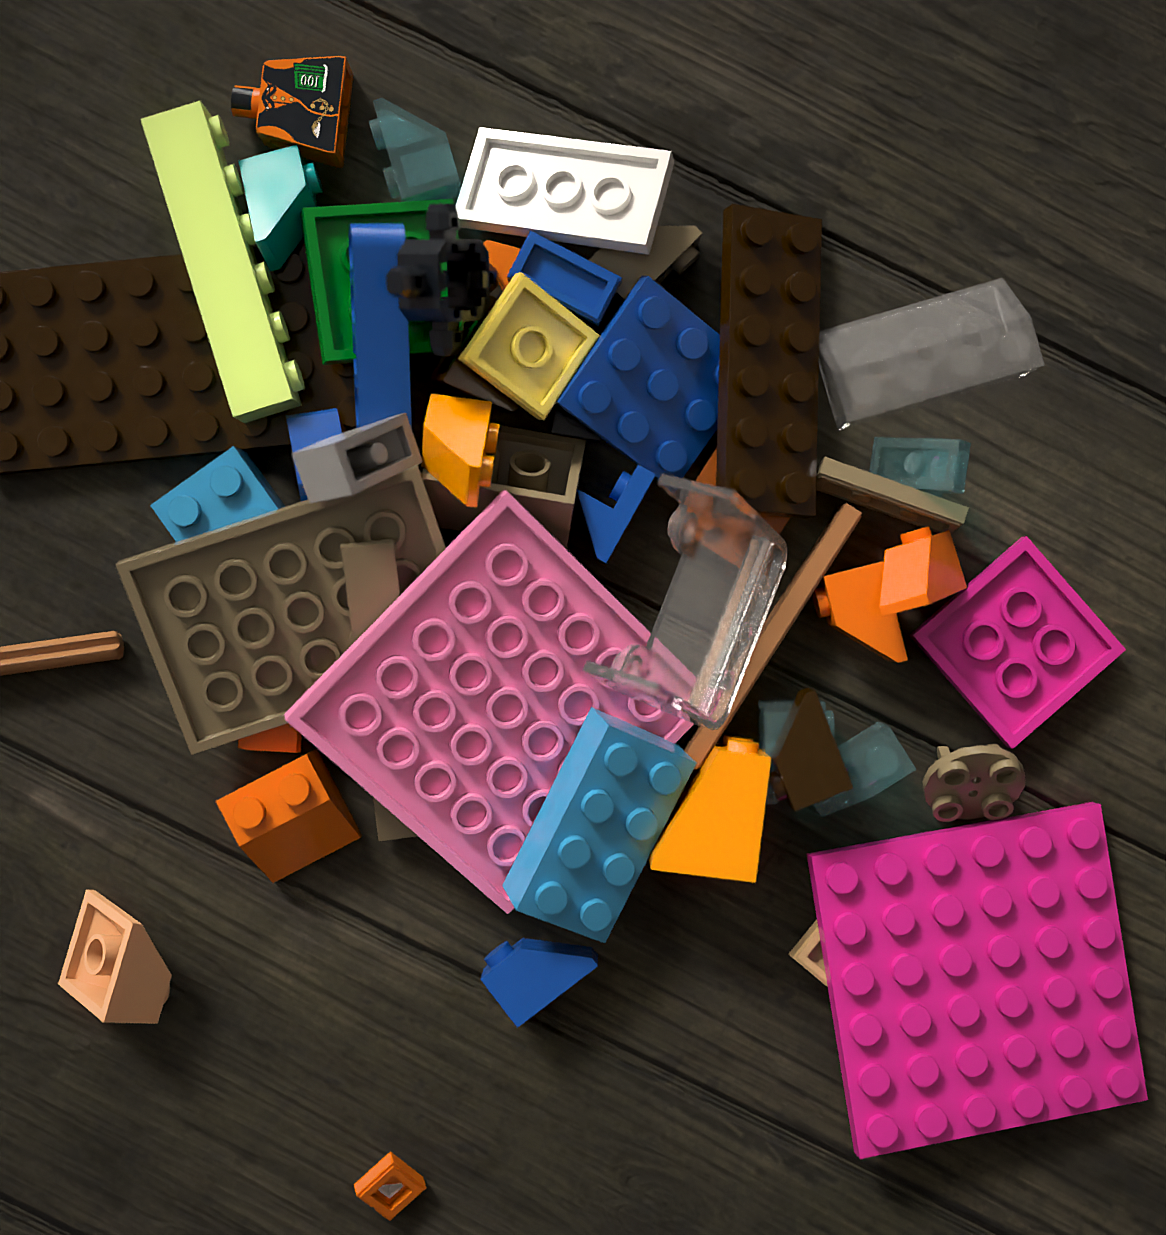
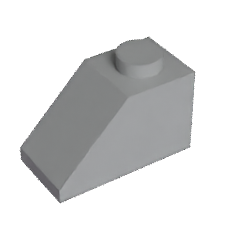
[292,413,423,503]

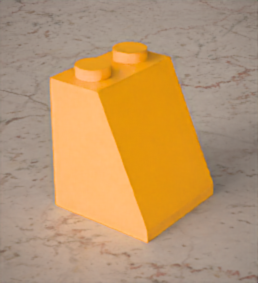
[648,735,771,883]

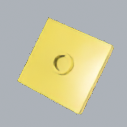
[458,272,600,420]

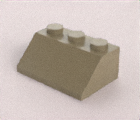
[422,425,586,549]

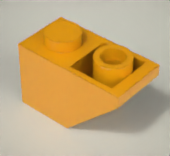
[421,393,500,508]

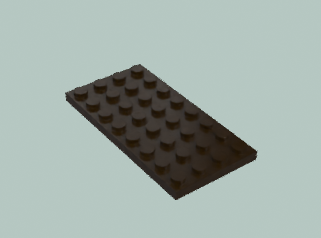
[0,242,356,475]

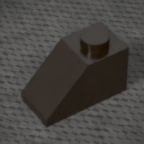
[768,688,854,811]

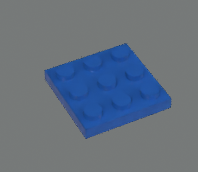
[556,276,720,490]

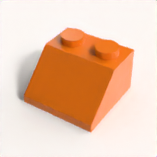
[216,749,362,883]

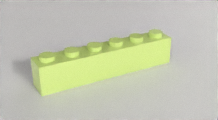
[141,101,305,423]

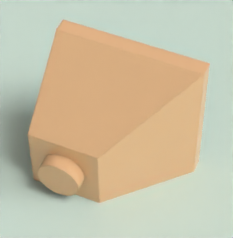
[58,889,172,1024]

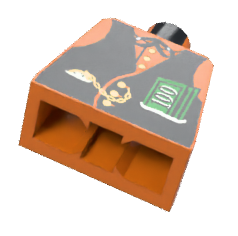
[231,56,353,168]

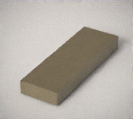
[816,457,969,533]

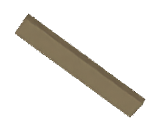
[341,538,418,841]

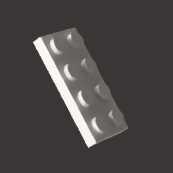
[456,127,674,254]

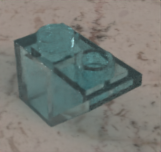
[369,98,462,202]

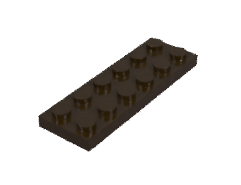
[715,204,822,519]

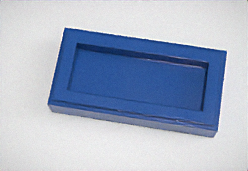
[507,230,622,327]

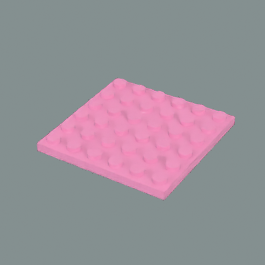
[285,489,718,914]

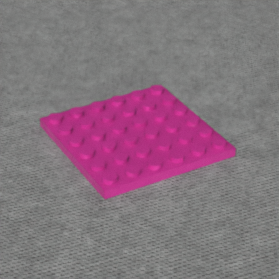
[807,802,1148,1159]

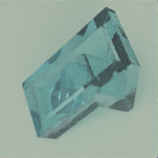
[869,437,971,497]

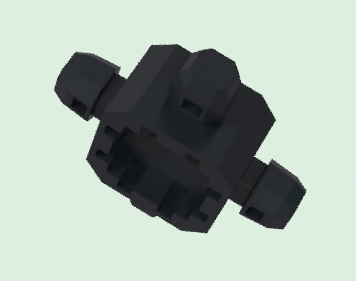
[386,204,499,356]

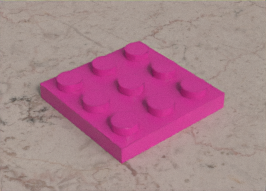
[909,536,1126,749]

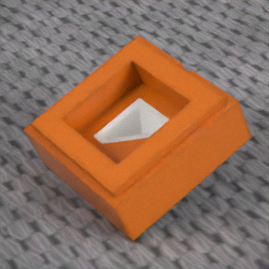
[354,1151,426,1221]

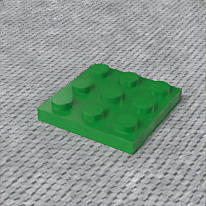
[300,199,463,365]

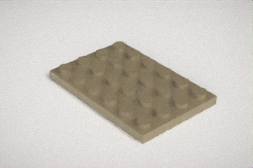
[116,465,446,755]

